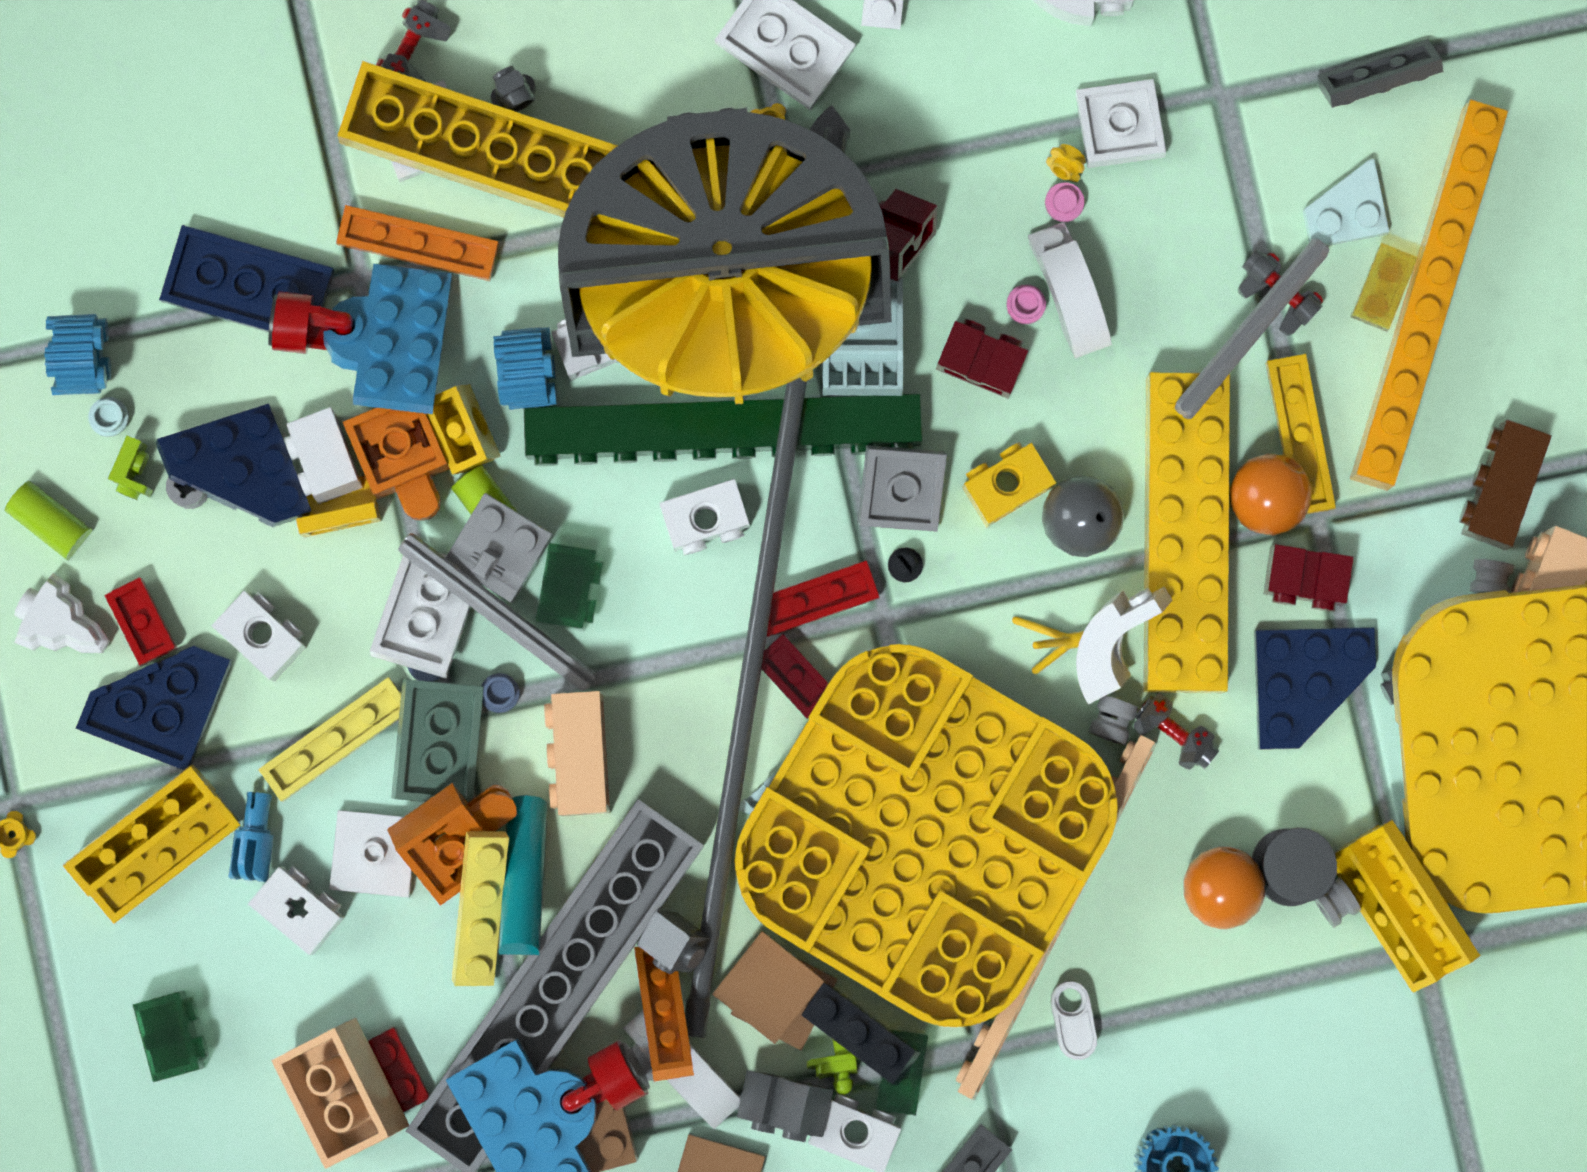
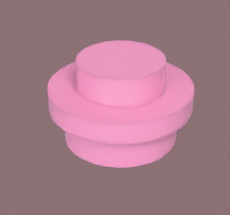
[1045,182,1084,222]
[1006,285,1046,324]

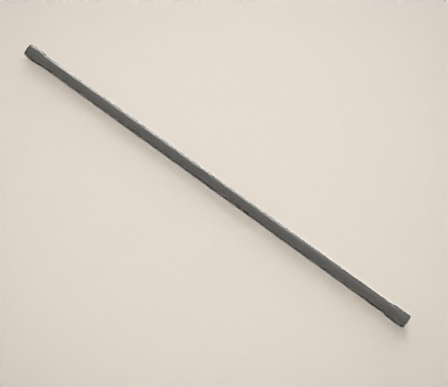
[685,127,848,1038]

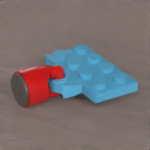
[268,264,452,414]
[446,1039,650,1172]

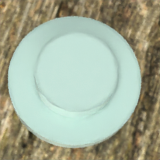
[88,397,129,437]

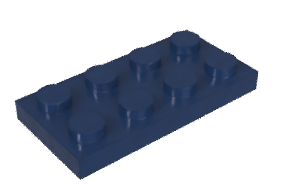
[159,225,335,333]

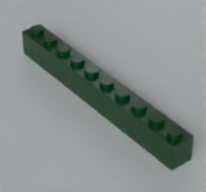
[524,394,922,466]

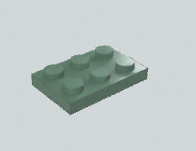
[391,679,484,802]

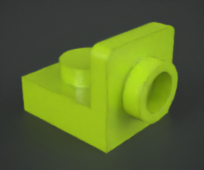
[108,435,153,500]

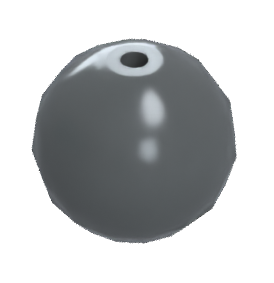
[1042,475,1124,557]

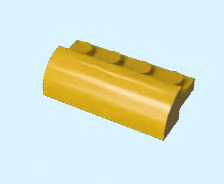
[63,765,241,924]
[1334,820,1480,993]

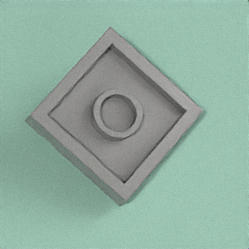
[857,445,947,532]
[446,493,554,603]

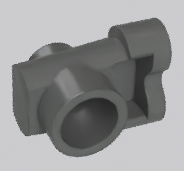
[491,66,536,112]

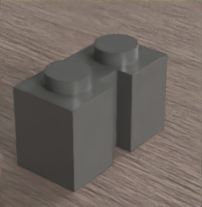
[737,1070,833,1142]

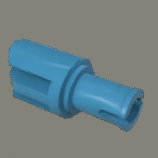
[228,792,274,882]

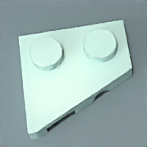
[1303,159,1389,246]

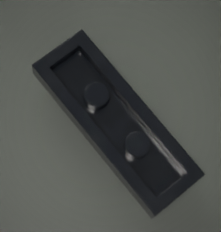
[802,982,920,1086]

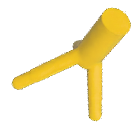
[1012,616,1084,674]

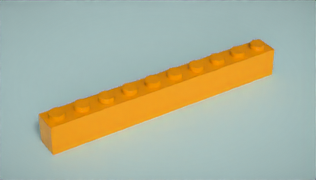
[1350,99,1508,491]

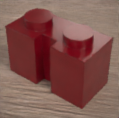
[879,189,937,282]
[936,319,1028,399]
[1263,544,1354,612]

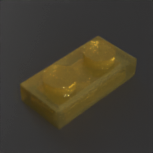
[1350,243,1418,332]

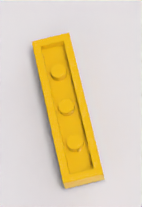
[1265,354,1336,515]

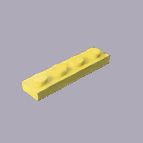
[258,677,401,802]
[452,831,509,986]

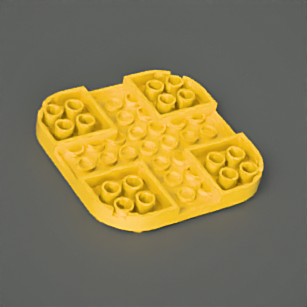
[1392,581,1587,913]
[735,644,1118,1027]

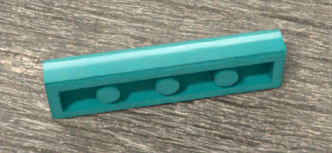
[499,795,548,955]

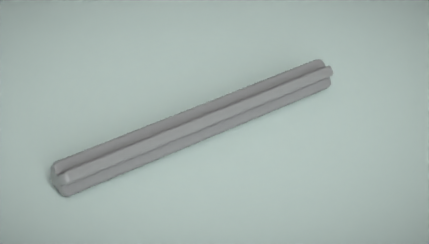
[1175,239,1330,419]
[398,533,596,691]

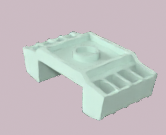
[823,277,903,396]

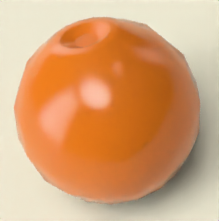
[1230,453,1312,536]
[1183,846,1265,929]

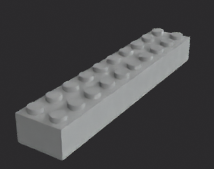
[406,799,705,1172]

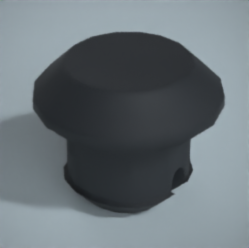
[888,547,923,583]

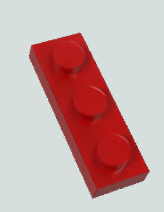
[767,560,880,637]

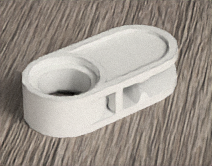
[1051,981,1097,1060]

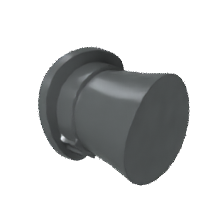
[1252,828,1337,907]

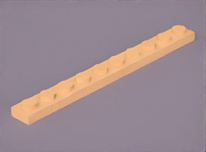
[956,735,1156,1100]

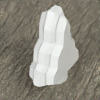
[14,573,110,653]

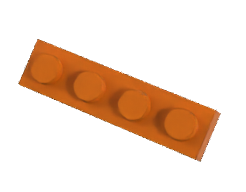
[336,205,499,282]
[634,947,694,1082]

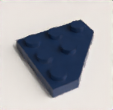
[155,403,312,527]
[1254,628,1376,750]
[75,646,232,770]

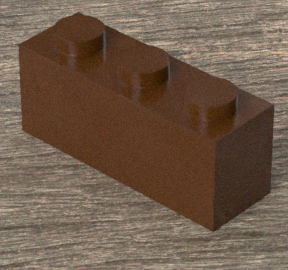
[1459,419,1552,550]

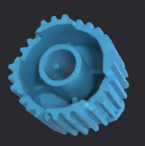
[44,314,111,395]
[493,327,557,410]
[1134,1124,1219,1172]

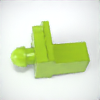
[806,1039,857,1095]

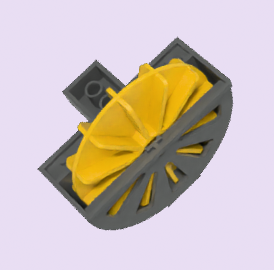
[558,108,892,405]

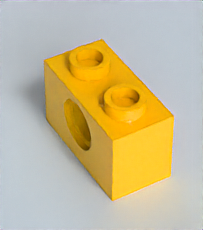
[426,384,501,475]
[962,442,1056,528]

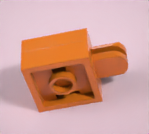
[343,408,450,521]
[387,783,517,906]

